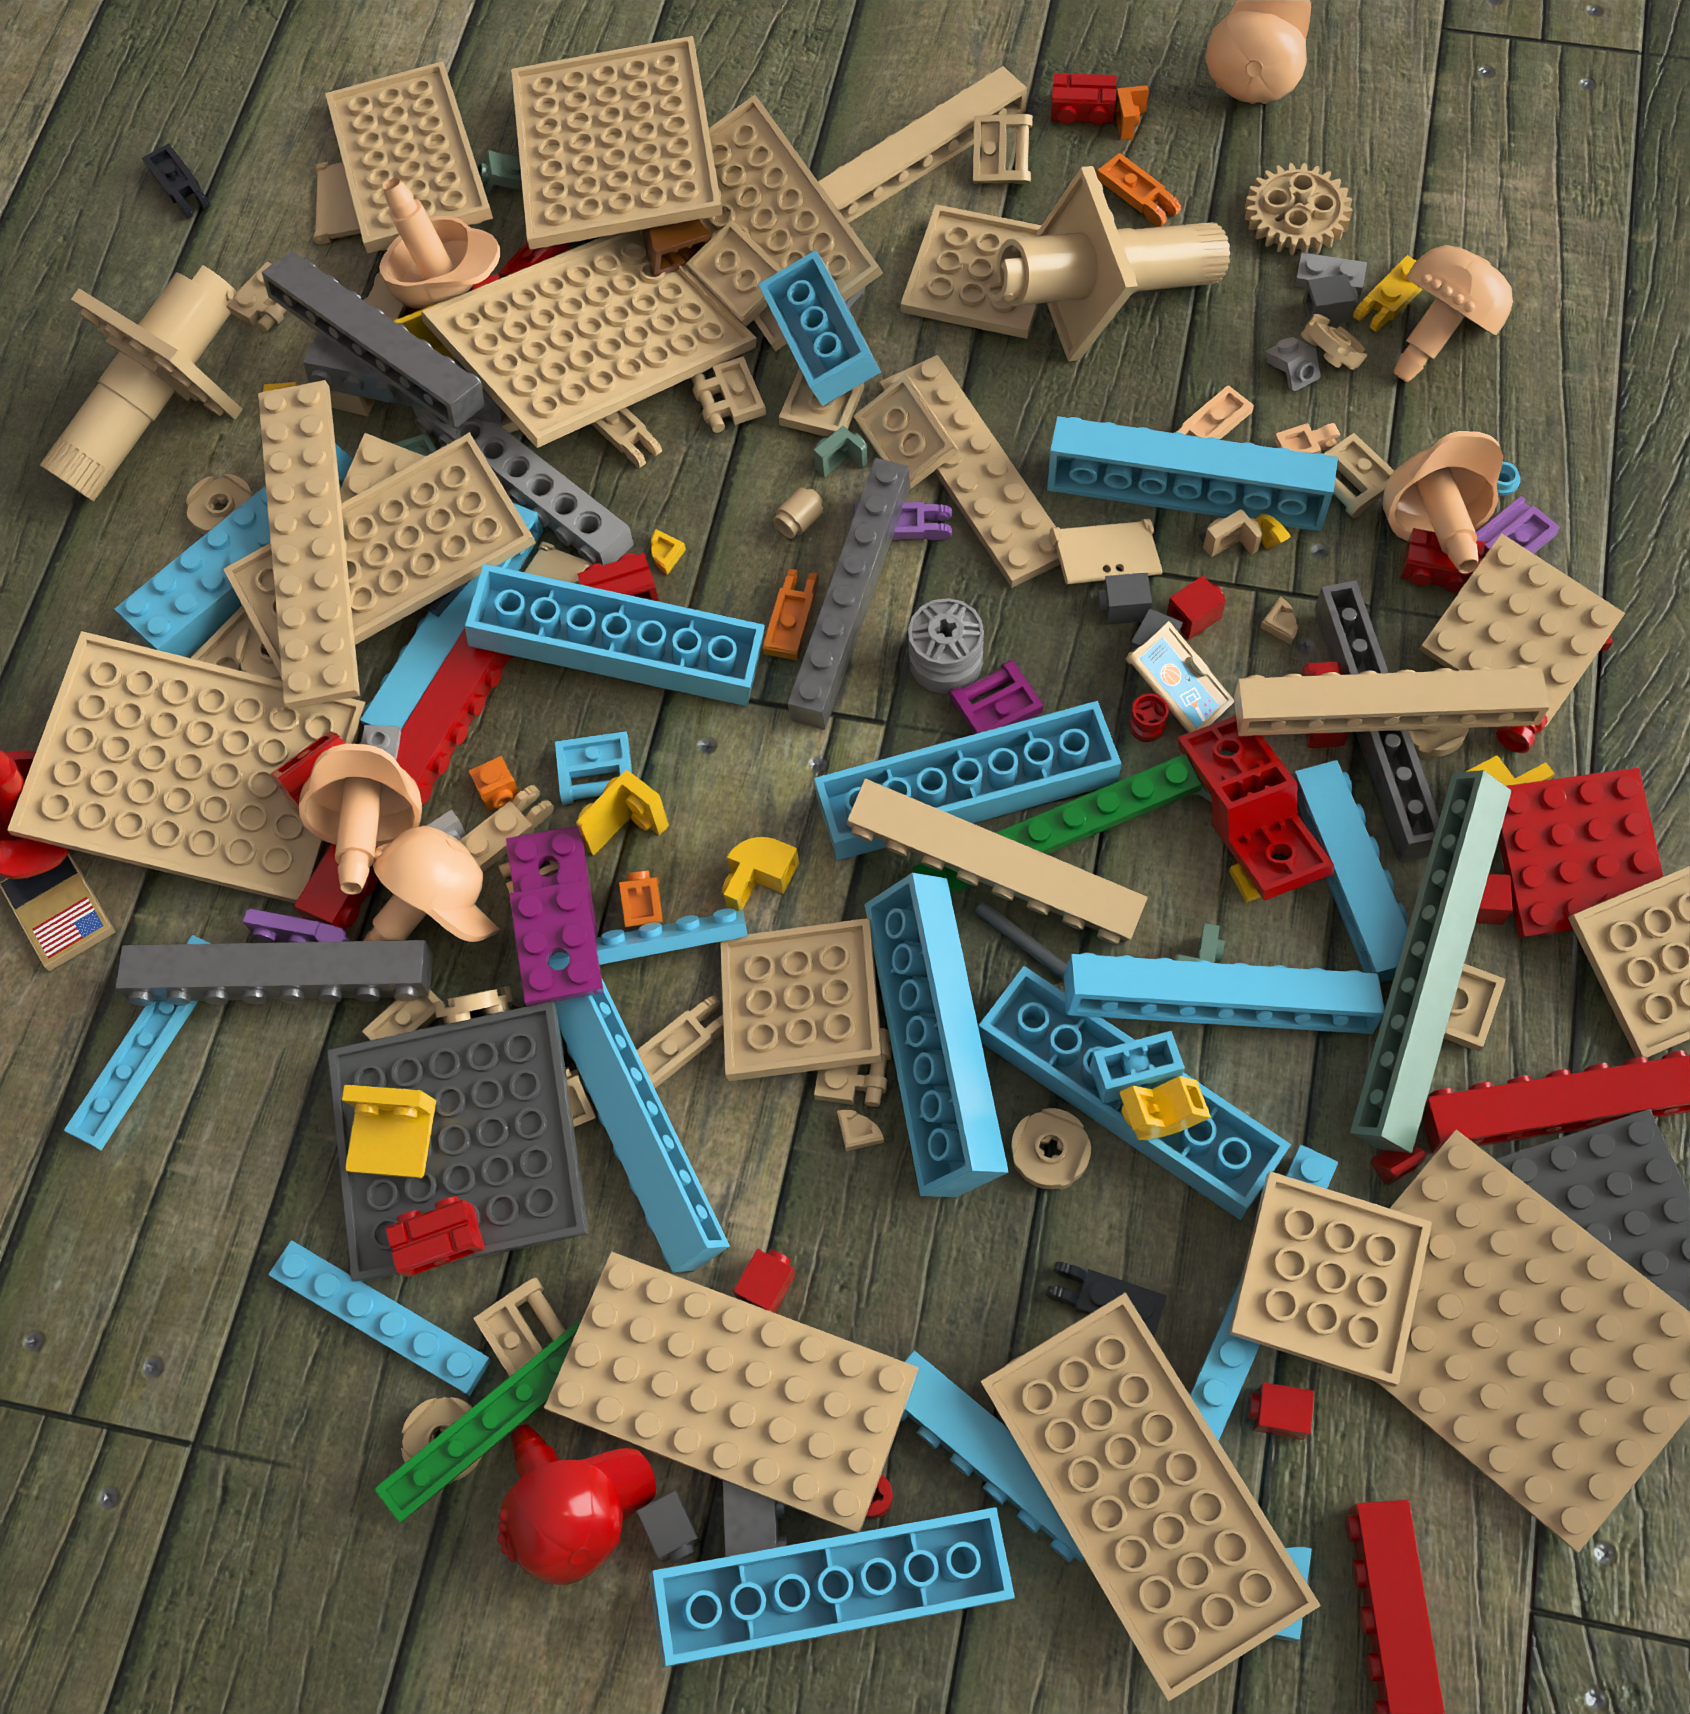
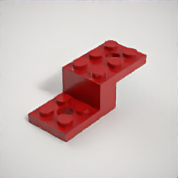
[1178,715,1334,901]

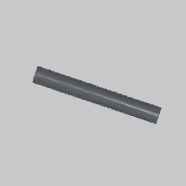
[975,901,1067,981]

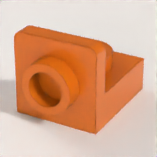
[1114,85,1149,140]
[469,755,519,811]
[619,870,663,927]

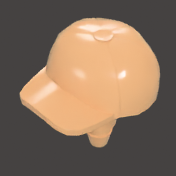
[1205,0,1311,104]
[379,177,500,310]
[1393,245,1513,383]
[1382,431,1503,574]
[299,744,422,895]
[364,826,501,942]

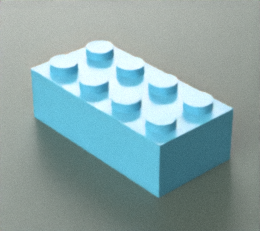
[758,250,881,406]

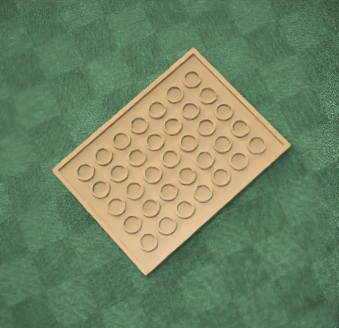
[511,36,723,250]
[422,230,757,448]
[7,631,366,903]
[1375,1129,1690,1553]

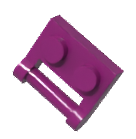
[948,660,1044,734]

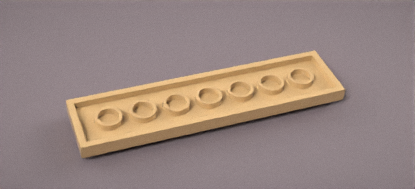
[879,355,1060,588]

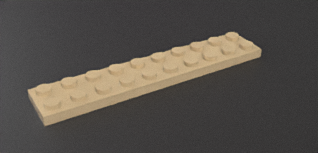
[258,380,360,709]

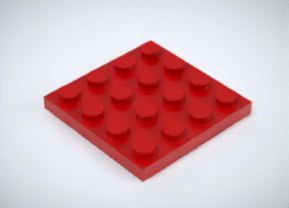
[1498,768,1664,939]

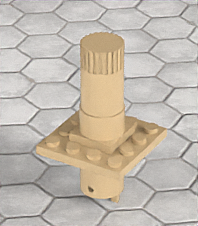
[985,166,1230,362]
[40,265,243,502]

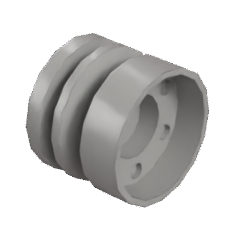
[908,598,984,694]

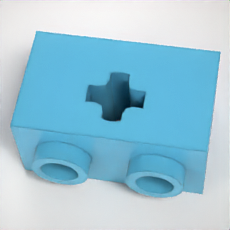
[1090,1031,1185,1104]

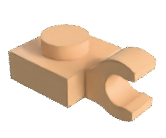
[1275,423,1340,453]

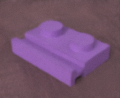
[1476,496,1560,555]

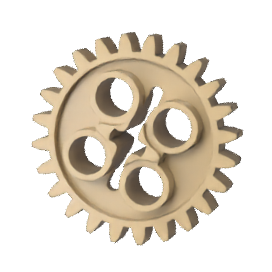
[1245,163,1353,255]

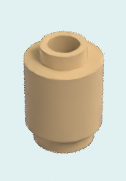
[773,488,823,539]

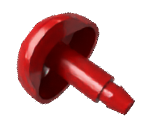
[0,749,69,879]
[497,1424,656,1585]

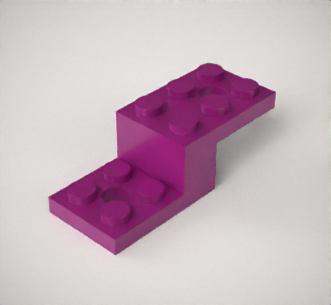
[506,826,604,1007]

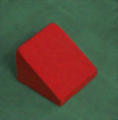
[1370,1146,1427,1185]

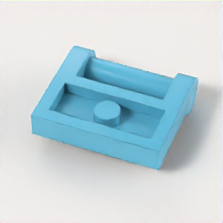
[555,731,632,805]

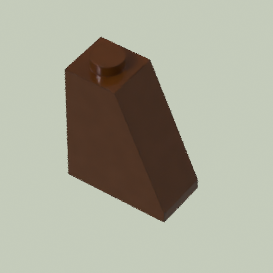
[642,219,711,277]

